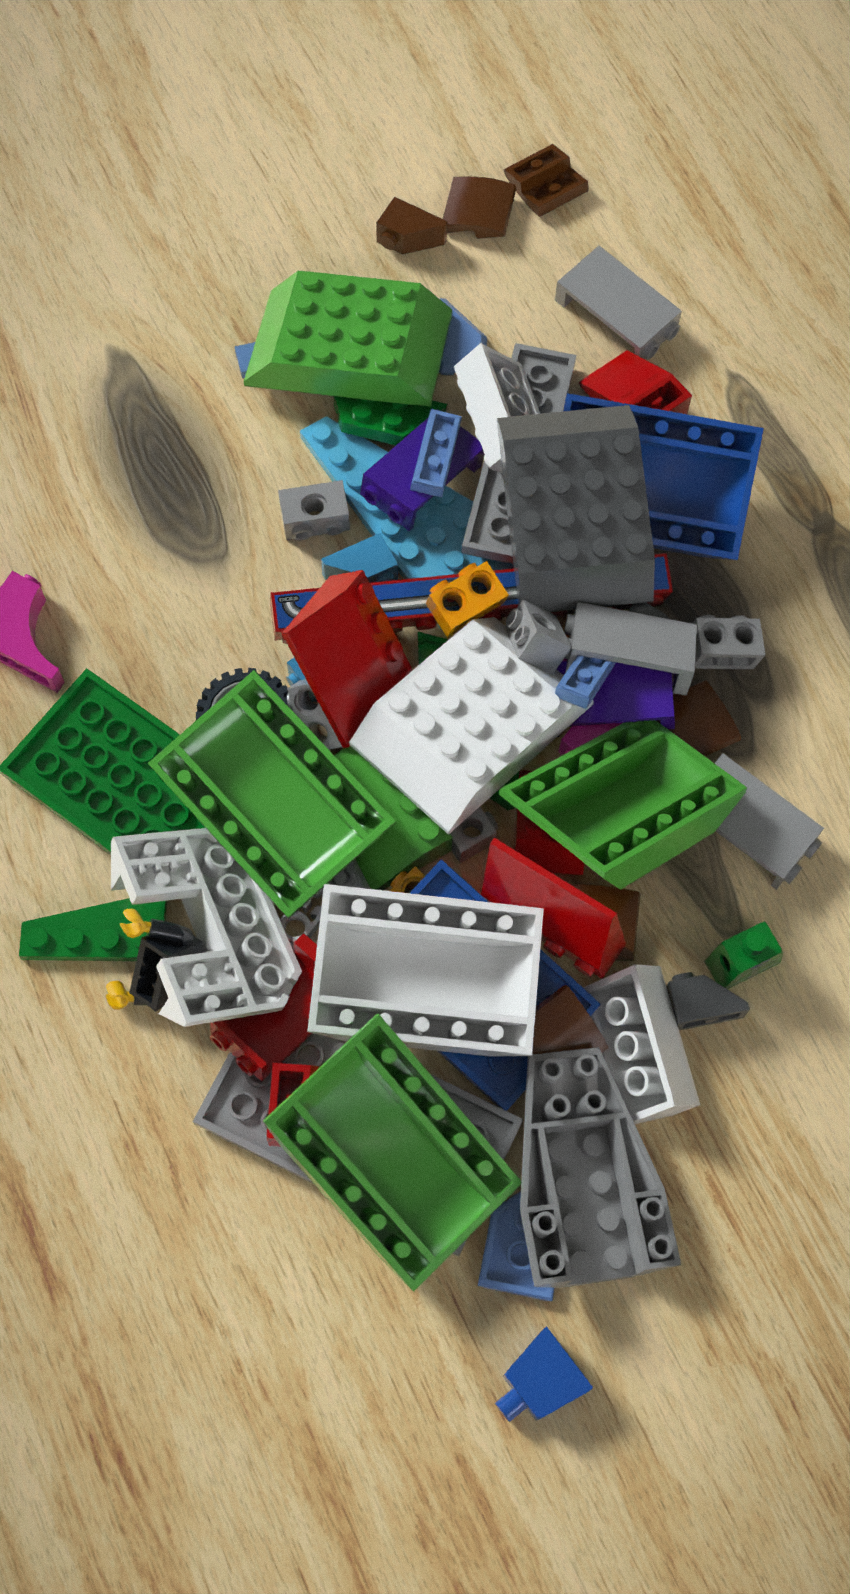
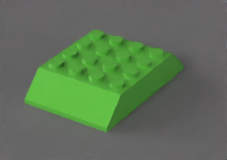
[243,270,452,407]
[148,670,396,919]
[499,720,747,889]
[263,1014,521,1292]

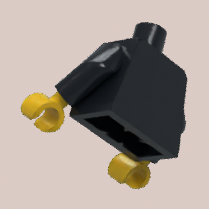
[105,908,204,1011]

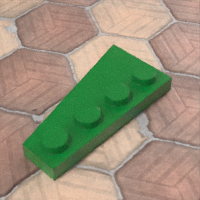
[19,898,167,961]

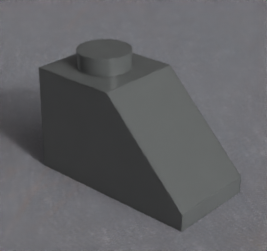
[666,972,750,1030]

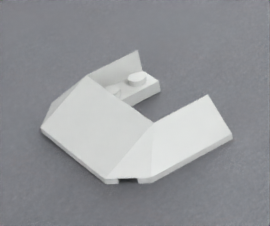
[111,828,302,1027]

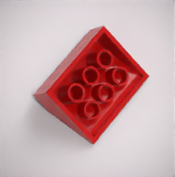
[282,570,413,748]
[481,838,626,979]

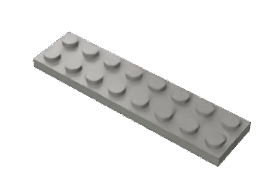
[461,343,576,564]

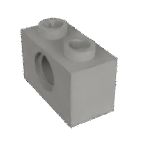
[278,480,350,540]
[505,599,571,675]

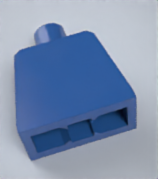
[495,1327,593,1422]

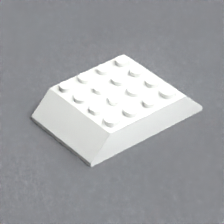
[349,617,594,835]
[307,884,544,1056]

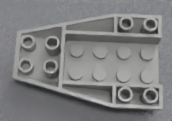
[520,1047,681,1288]

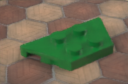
[333,396,448,445]

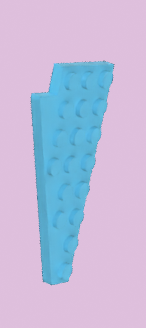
[300,416,514,628]

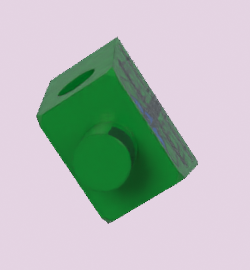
[704,921,783,989]

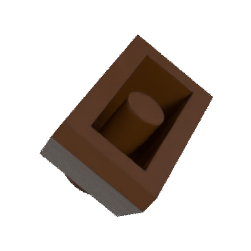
[376,196,448,254]

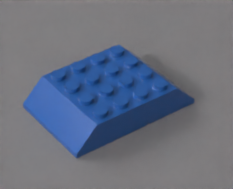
[563,393,764,561]

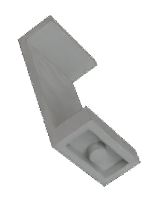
[555,246,682,360]
[564,602,697,695]
[715,754,824,890]

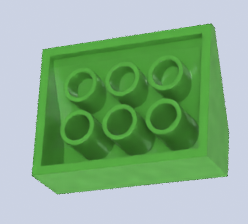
[334,746,453,890]

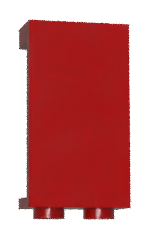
[210,933,317,1081]

